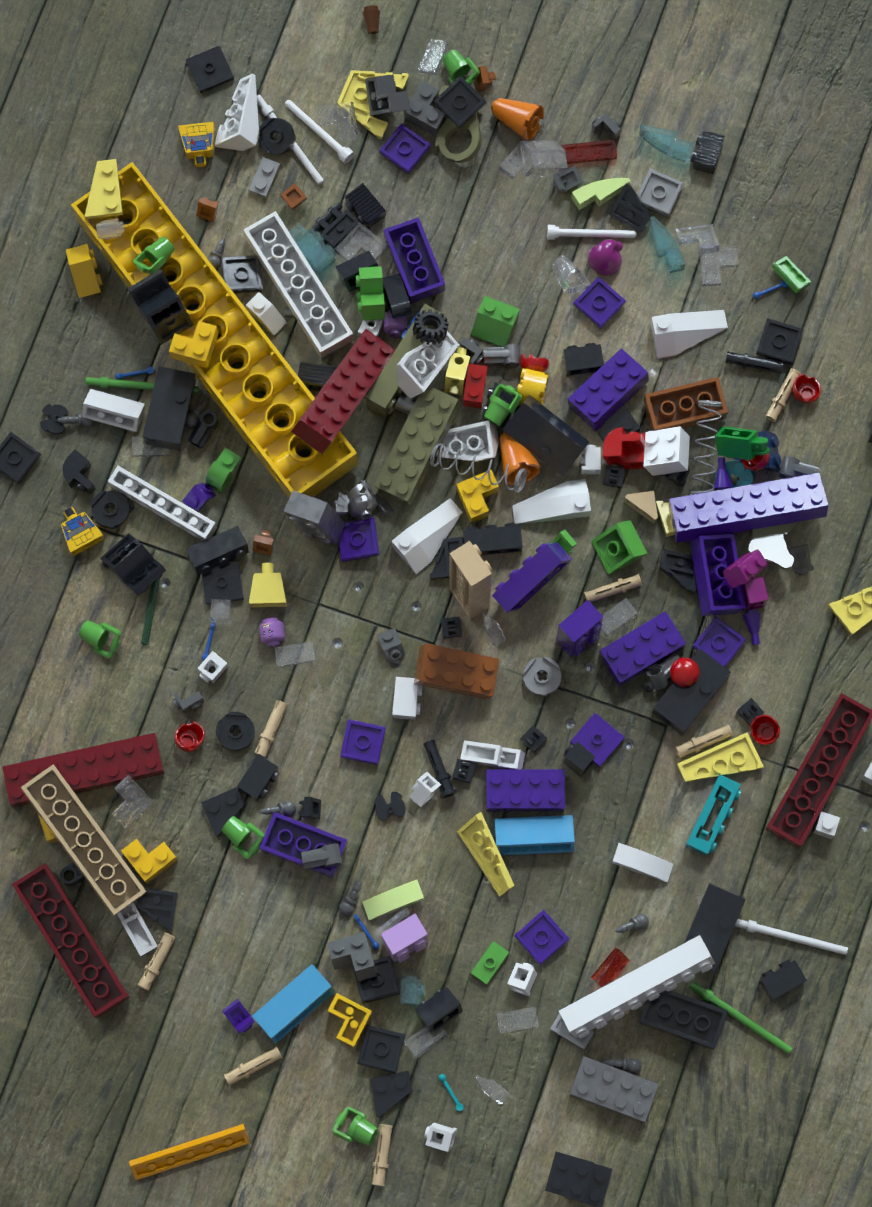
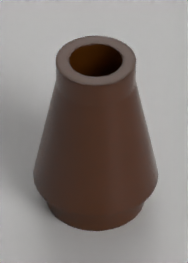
[362,5,380,34]

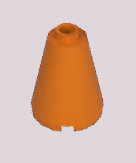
[491,98,545,140]
[499,432,540,485]

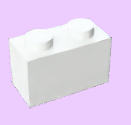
[392,677,423,720]

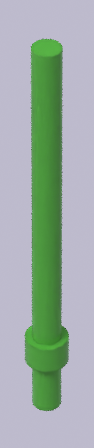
[86,377,199,394]
[689,981,793,1055]

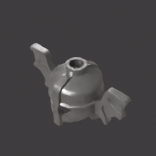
[333,480,395,520]

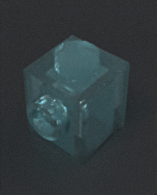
[400,976,425,1005]

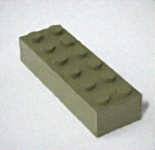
[366,304,444,419]
[374,386,462,505]

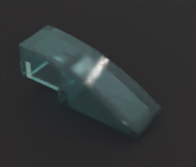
[639,124,694,163]
[649,216,685,273]

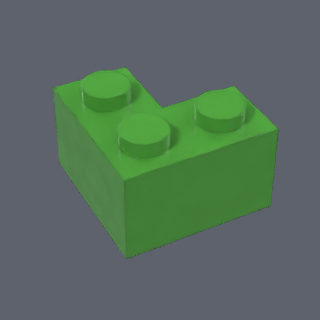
[356,266,385,321]

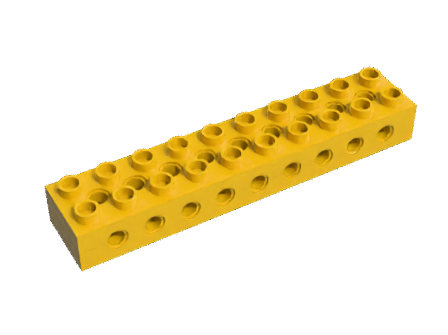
[71,162,358,498]

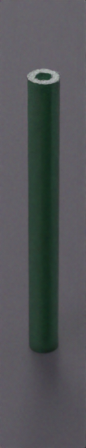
[141,579,160,645]

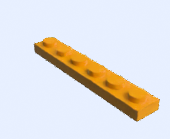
[129,1124,250,1181]

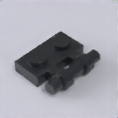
[311,202,360,249]

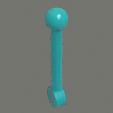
[438,1074,464,1111]

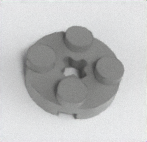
[523,657,561,696]

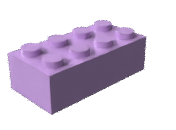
[381,914,428,963]

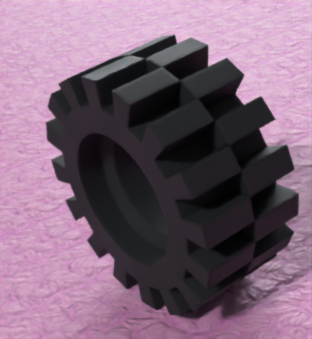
[413,309,449,345]

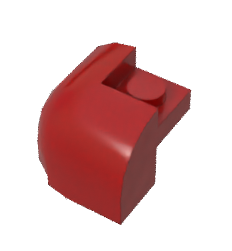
[603,427,646,469]

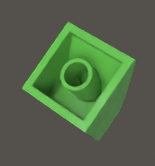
[470,296,520,347]
[592,520,648,574]

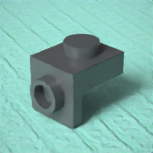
[591,114,621,140]
[553,166,584,193]
[460,337,484,365]
[377,628,405,662]
[173,691,204,713]

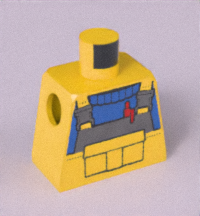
[178,122,215,167]
[61,507,105,556]

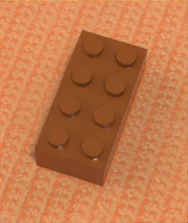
[643,377,728,431]
[414,643,499,699]

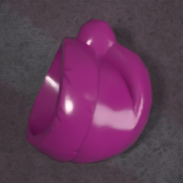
[588,239,623,276]

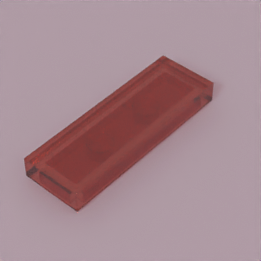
[560,140,617,165]

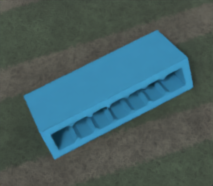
[495,815,575,855]
[252,964,335,1044]

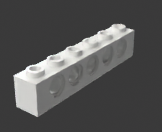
[108,466,217,541]

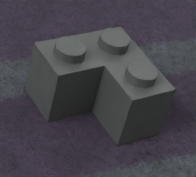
[365,74,410,116]
[404,81,445,137]
[327,932,377,981]

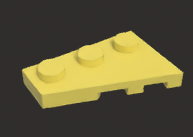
[85,159,123,220]

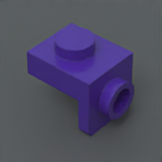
[182,483,216,513]
[222,999,255,1034]

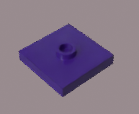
[379,123,431,174]
[573,276,626,329]
[339,517,380,562]
[692,617,747,667]
[570,713,625,767]
[340,719,386,765]
[514,909,569,965]

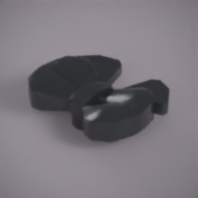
[40,404,68,434]
[374,792,406,821]

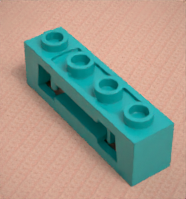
[685,774,742,856]

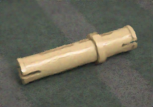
[765,369,801,422]
[584,574,642,602]
[254,700,288,758]
[675,724,733,758]
[138,932,176,991]
[224,1046,282,1086]
[372,1124,393,1186]

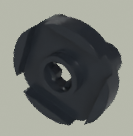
[258,118,296,156]
[91,490,130,529]
[216,712,255,751]

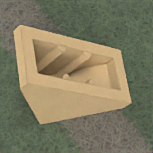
[624,491,658,524]

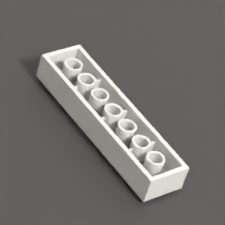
[244,211,354,359]
[559,935,715,1039]

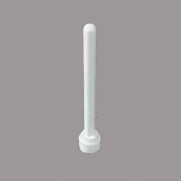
[285,100,354,164]
[547,225,637,240]

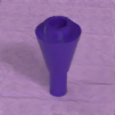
[714,457,733,490]
[742,609,761,645]

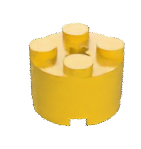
[517,368,549,406]

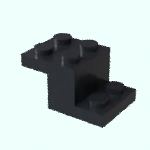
[128,269,194,345]
[100,533,166,596]
[545,1152,612,1207]

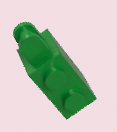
[715,426,770,460]

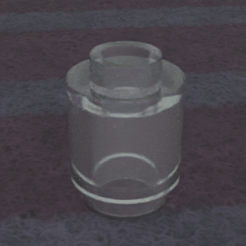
[96,218,125,240]

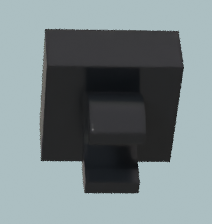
[603,465,625,488]
[665,468,690,487]
[441,616,462,639]
[736,698,764,726]
[520,725,547,753]
[452,759,476,784]
[298,797,321,819]

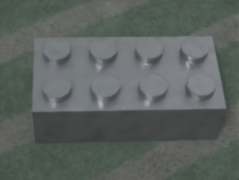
[284,491,345,545]
[569,1056,659,1123]

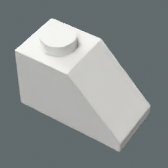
[246,292,287,336]

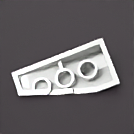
[215,74,259,151]
[650,310,728,359]
[397,331,459,398]
[436,420,499,462]
[512,479,591,525]
[392,498,463,575]

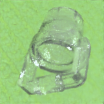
[551,255,590,294]

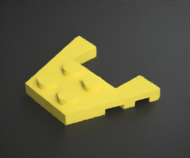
[337,70,409,140]

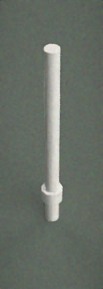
[257,95,324,185]
[735,919,848,955]

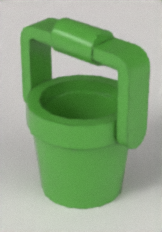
[442,50,480,86]
[133,236,175,274]
[484,384,522,426]
[79,620,121,659]
[221,816,265,859]
[333,1107,379,1146]

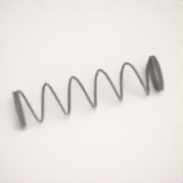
[690,400,722,495]
[430,443,527,493]

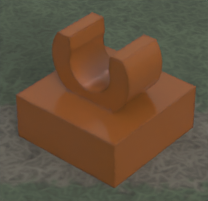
[475,66,496,91]
[280,184,307,211]
[196,197,218,222]
[253,530,274,555]

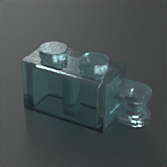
[289,223,336,275]

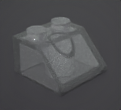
[520,140,568,177]

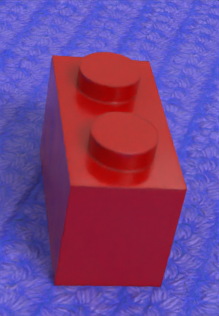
[463,364,487,409]

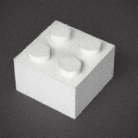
[644,427,690,476]

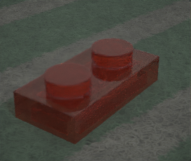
[591,947,630,988]

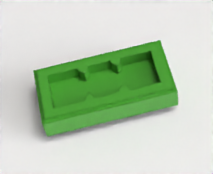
[772,256,811,294]
[471,941,509,985]

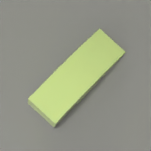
[571,178,631,210]
[362,880,424,921]

